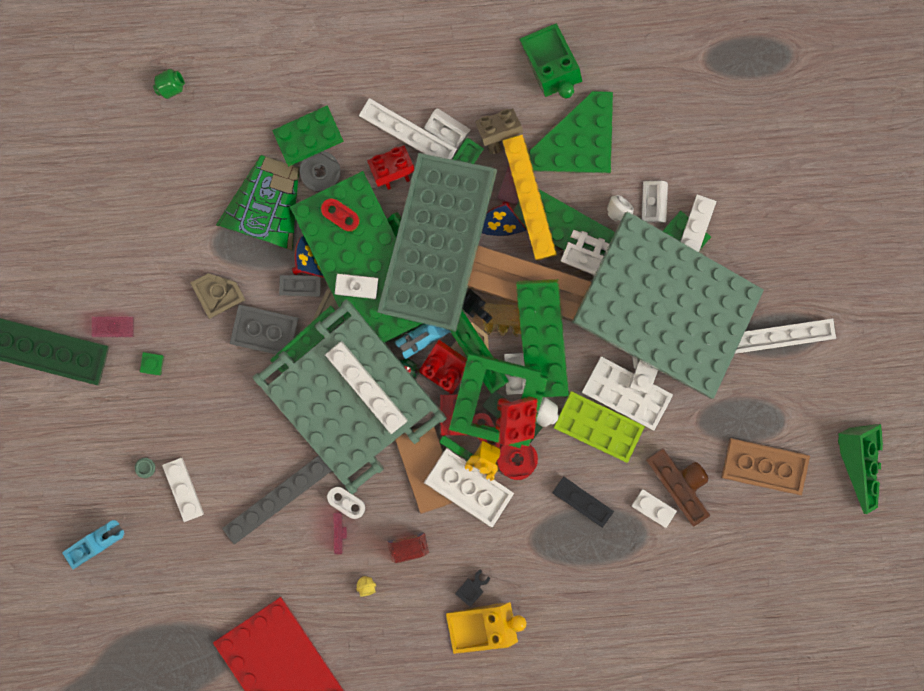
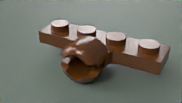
[646,448,710,527]

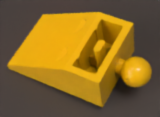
[446,602,527,654]

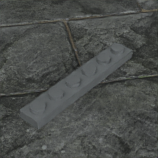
[222,455,332,545]

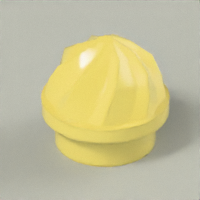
[356,576,376,597]

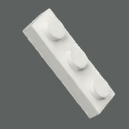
[162,458,204,522]

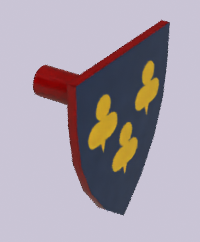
[481,201,527,236]
[292,235,324,278]

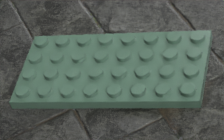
[378,153,497,331]

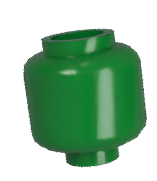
[153,69,185,99]

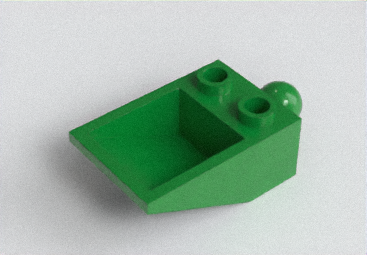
[520,23,582,99]

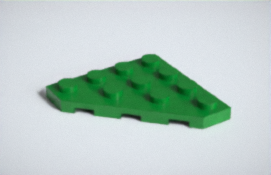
[530,91,613,174]

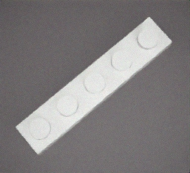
[359,98,457,160]
[325,341,408,434]

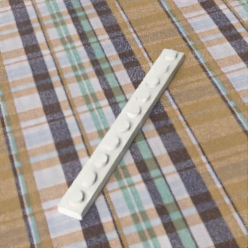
[629,195,717,394]
[632,319,836,369]

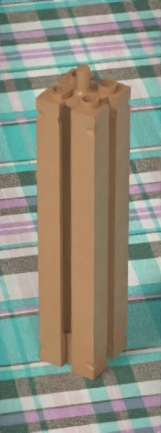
[467,246,591,321]

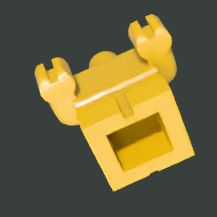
[465,441,501,481]

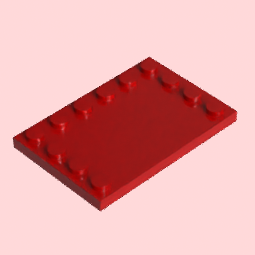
[213,596,344,691]

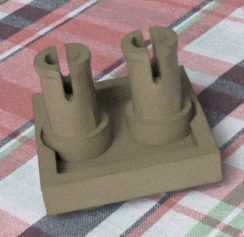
[475,108,523,154]

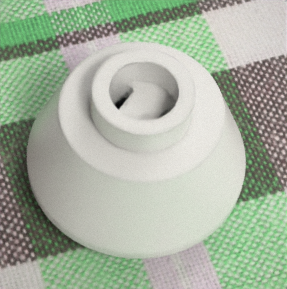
[607,195,634,221]

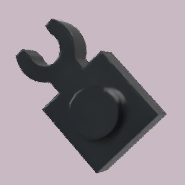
[455,569,490,607]

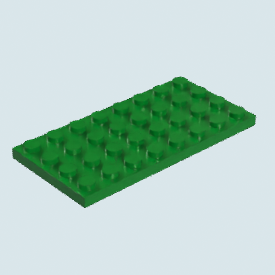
[290,171,423,343]

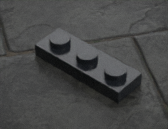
[552,476,614,528]

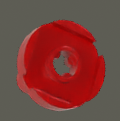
[497,444,538,480]

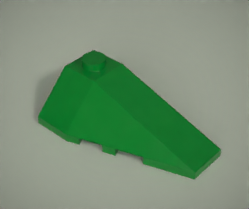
[838,424,883,514]

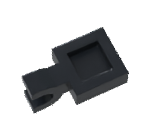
[462,289,493,324]

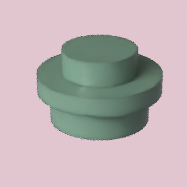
[135,458,155,478]

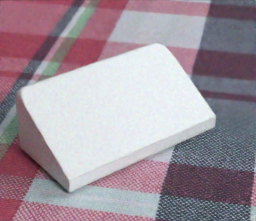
[424,108,470,150]
[642,181,668,223]

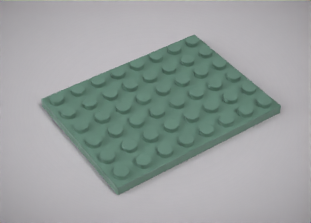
[572,212,764,399]

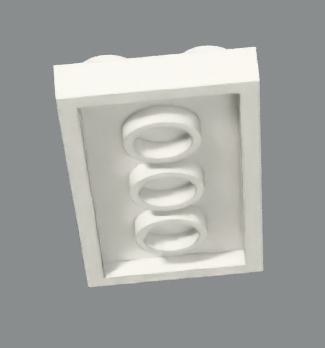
[424,448,514,528]

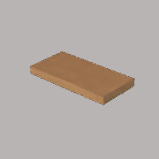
[396,427,453,514]
[721,438,810,496]

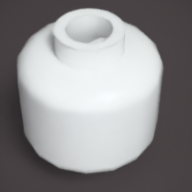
[536,397,559,427]

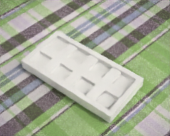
[582,357,673,431]

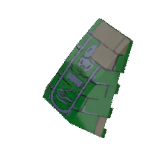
[216,155,299,251]

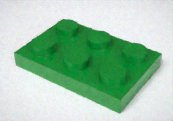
[272,105,344,167]

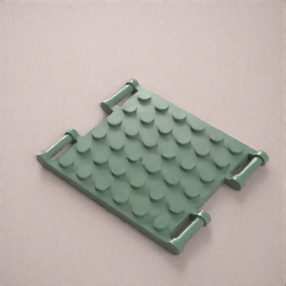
[253,299,447,494]

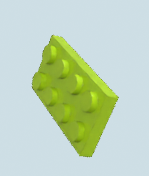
[553,391,645,463]

